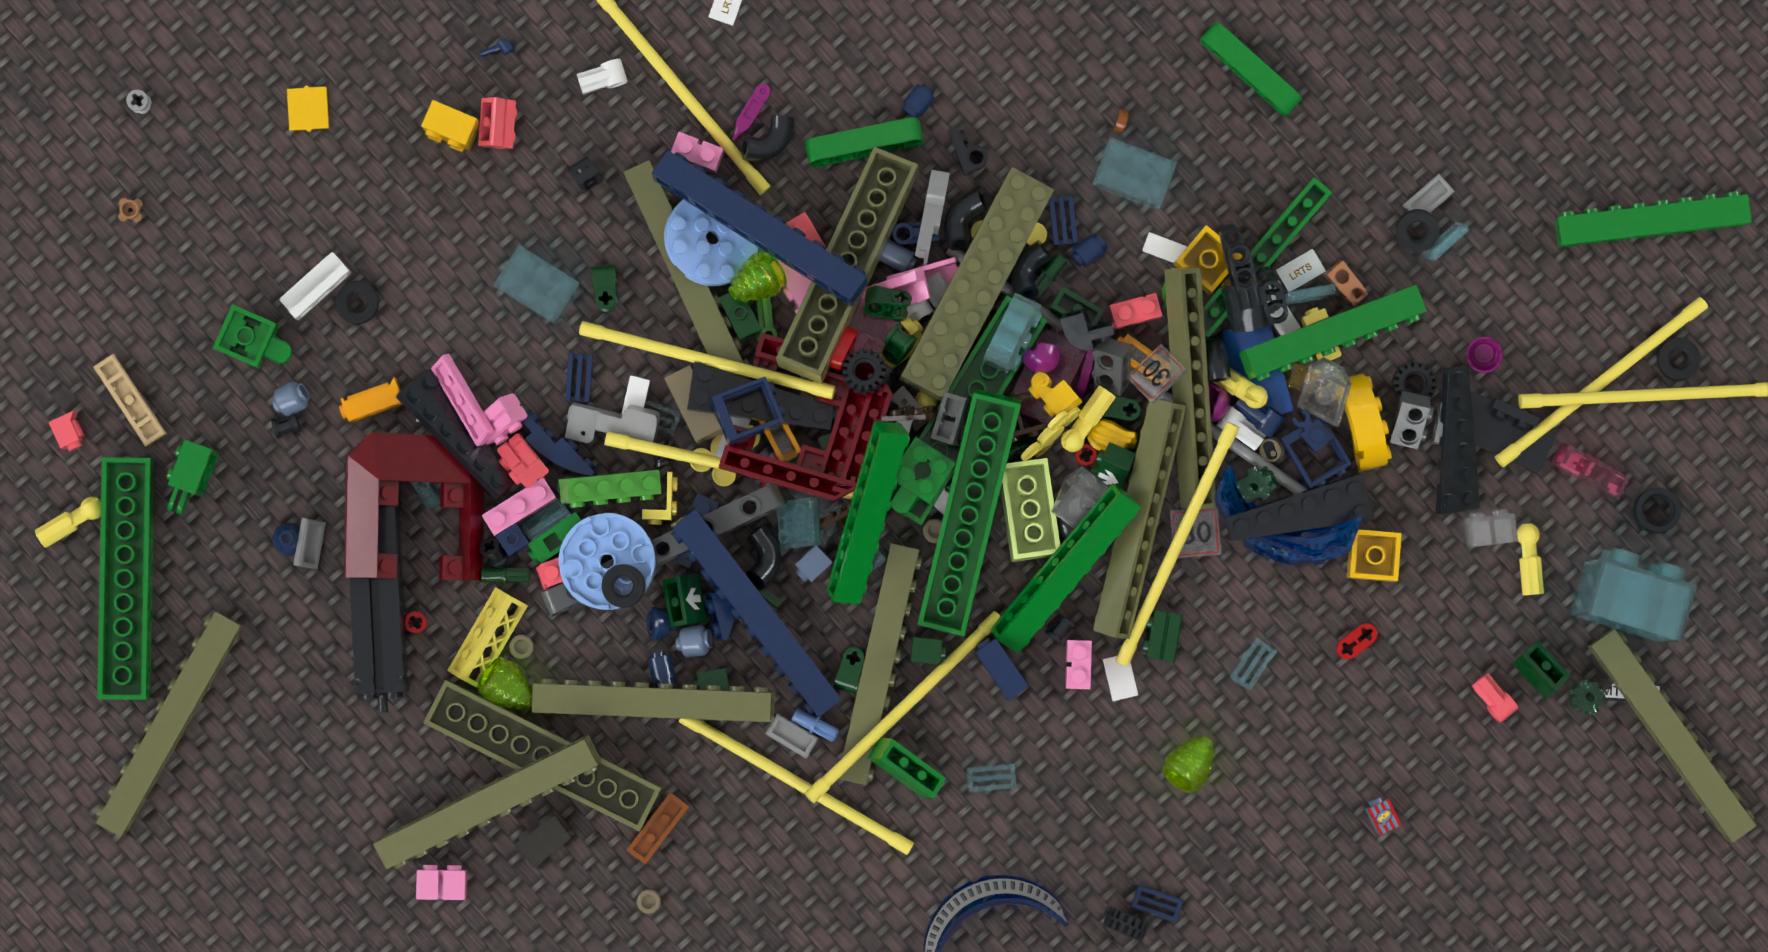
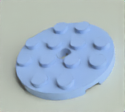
[664,200,758,286]
[559,513,656,610]

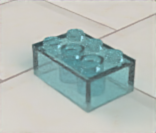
[1092,137,1177,210]
[493,245,582,326]
[982,293,1043,375]

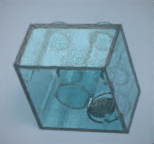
[1570,548,1697,643]

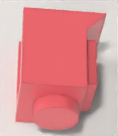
[49,411,84,451]
[536,558,563,590]

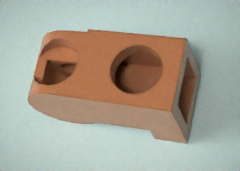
[1322,260,1368,307]

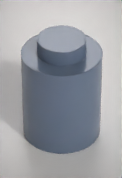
[879,239,917,272]

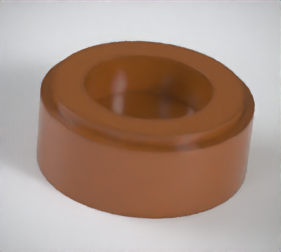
[1113,109,1129,134]

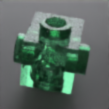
[1235,465,1278,504]
[1568,679,1606,715]

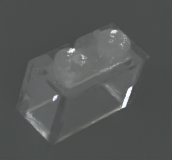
[1463,509,1518,548]

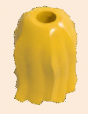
[1087,418,1137,451]

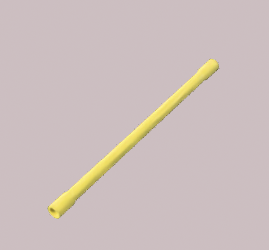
[596,0,771,195]
[1495,297,1708,468]
[579,321,836,400]
[1518,382,1768,409]
[1116,422,1240,666]
[604,431,854,500]
[804,611,1001,803]
[678,719,914,855]

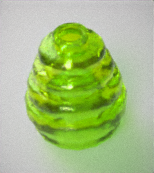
[729,251,787,302]
[477,657,533,710]
[1162,736,1215,793]

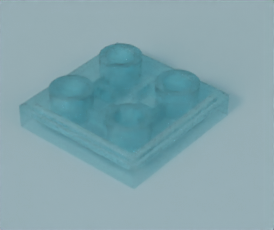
[777,497,820,550]

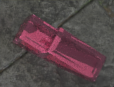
[1550,443,1630,499]

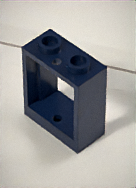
[710,376,786,446]
[1280,414,1351,489]
[975,638,1029,700]

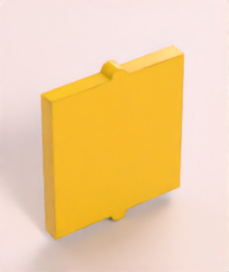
[287,85,329,132]

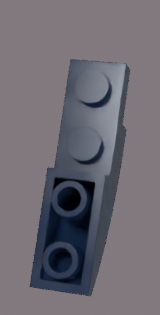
[522,410,596,476]
[705,580,735,641]

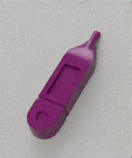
[731,84,770,142]
[1077,350,1095,407]

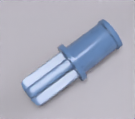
[791,707,839,742]

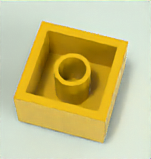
[421,100,480,152]
[1173,225,1242,295]
[1347,530,1402,582]

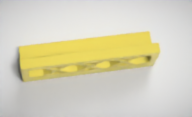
[447,587,528,689]

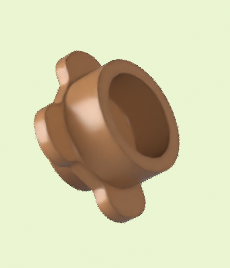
[118,198,143,222]

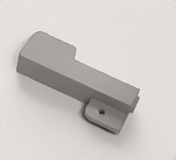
[915,170,950,266]
[564,402,660,443]

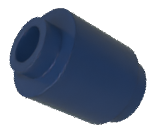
[901,83,936,118]
[1071,233,1108,268]
[647,651,676,687]

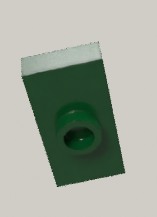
[719,287,762,341]

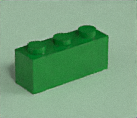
[868,738,946,799]

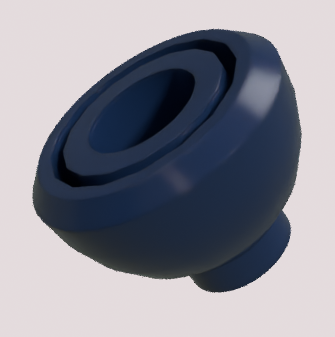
[273,522,300,556]
[647,607,676,641]

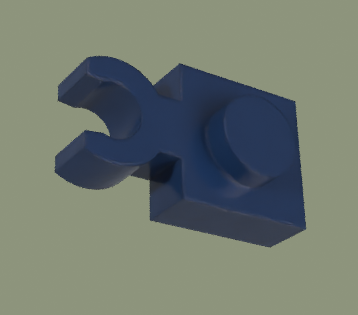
[1291,409,1334,453]

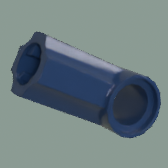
[891,222,939,246]
[1235,399,1285,438]

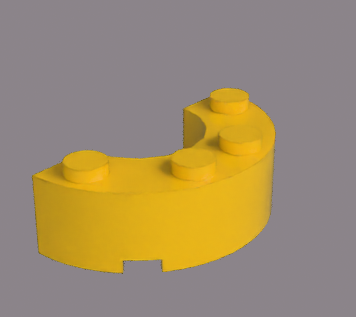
[1334,373,1392,472]

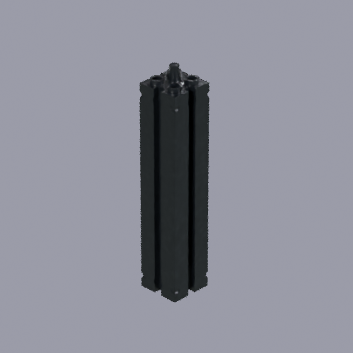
[344,462,409,713]

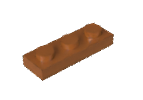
[627,792,690,865]

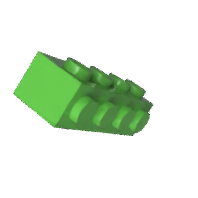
[559,470,661,508]

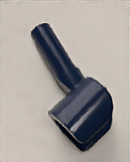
[480,39,515,56]

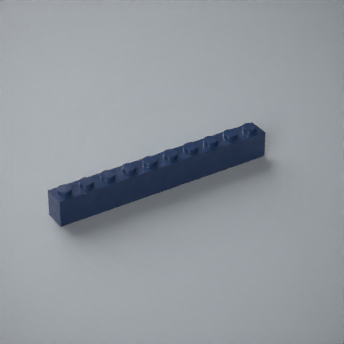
[652,150,868,307]
[670,508,842,717]

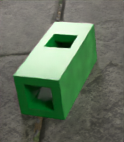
[527,512,582,564]

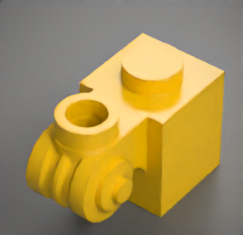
[1028,372,1082,418]

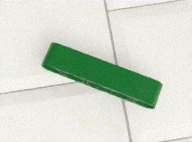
[1200,21,1302,117]
[805,117,924,167]

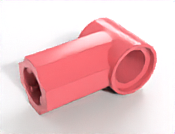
[1471,673,1519,723]

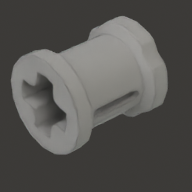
[126,90,152,114]

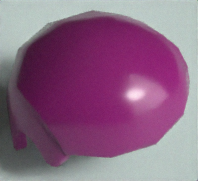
[1466,336,1503,373]
[1022,343,1061,373]
[1208,384,1230,422]

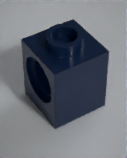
[496,523,530,557]

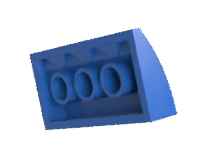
[1221,325,1294,422]

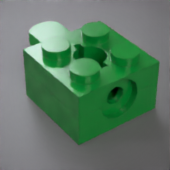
[213,304,293,370]
[891,437,956,514]
[167,440,219,515]

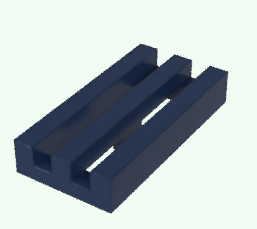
[1049,195,1078,246]
[565,353,593,403]
[1130,884,1184,923]

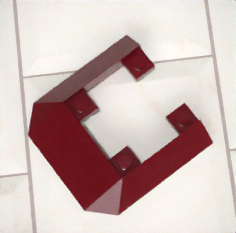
[718,333,893,501]
[344,433,484,581]

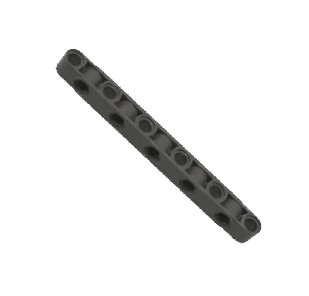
[541,484,787,617]

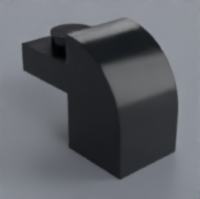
[1060,308,1117,350]

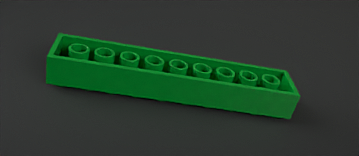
[891,296,1048,526]
[917,389,1022,636]
[97,457,155,700]

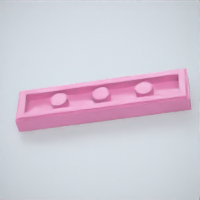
[431,354,495,446]

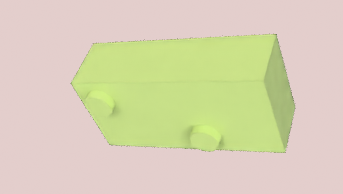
[1000,458,1060,562]

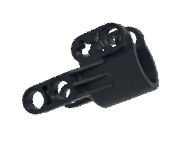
[1220,224,1288,332]

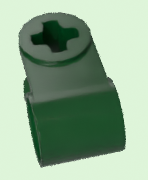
[591,265,618,312]
[864,285,912,322]
[882,324,917,365]
[1102,394,1141,423]
[833,646,865,694]

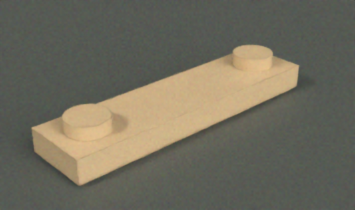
[93,354,167,447]

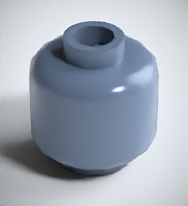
[272,381,310,416]
[676,625,713,658]

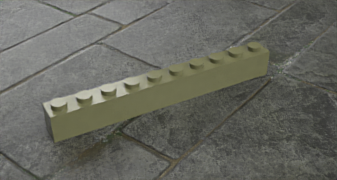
[623,160,750,379]
[1164,267,1216,510]
[1093,398,1187,639]
[839,543,922,785]
[96,611,244,837]
[1587,629,1756,843]
[532,678,775,722]
[373,735,601,869]

